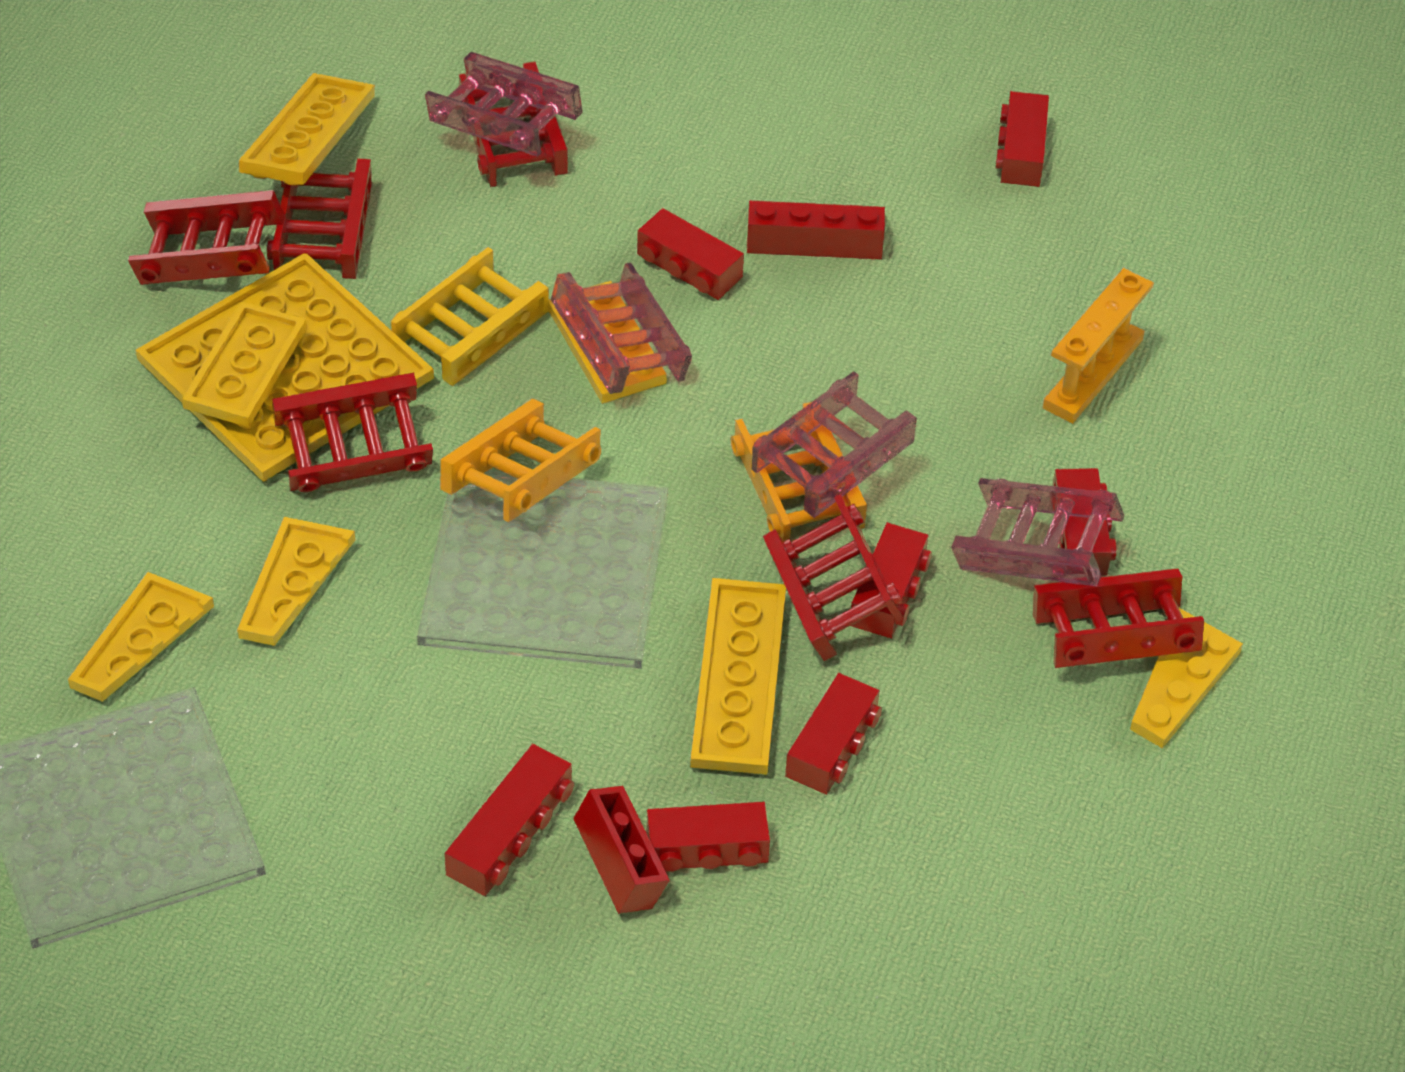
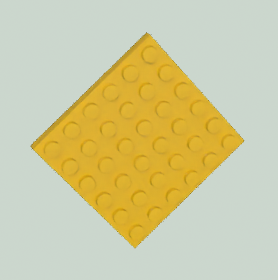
[136,254,434,482]

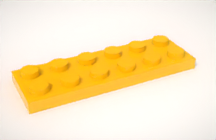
[239,73,375,185]
[690,578,786,775]

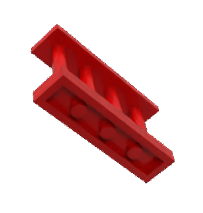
[454,61,568,187]
[267,158,372,279]
[128,190,285,285]
[272,372,433,492]
[763,494,904,661]
[1033,568,1204,668]

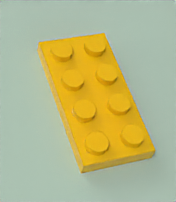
[549,280,667,404]
[182,301,307,427]

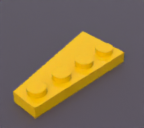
[237,517,355,646]
[68,572,214,702]
[1130,608,1243,749]

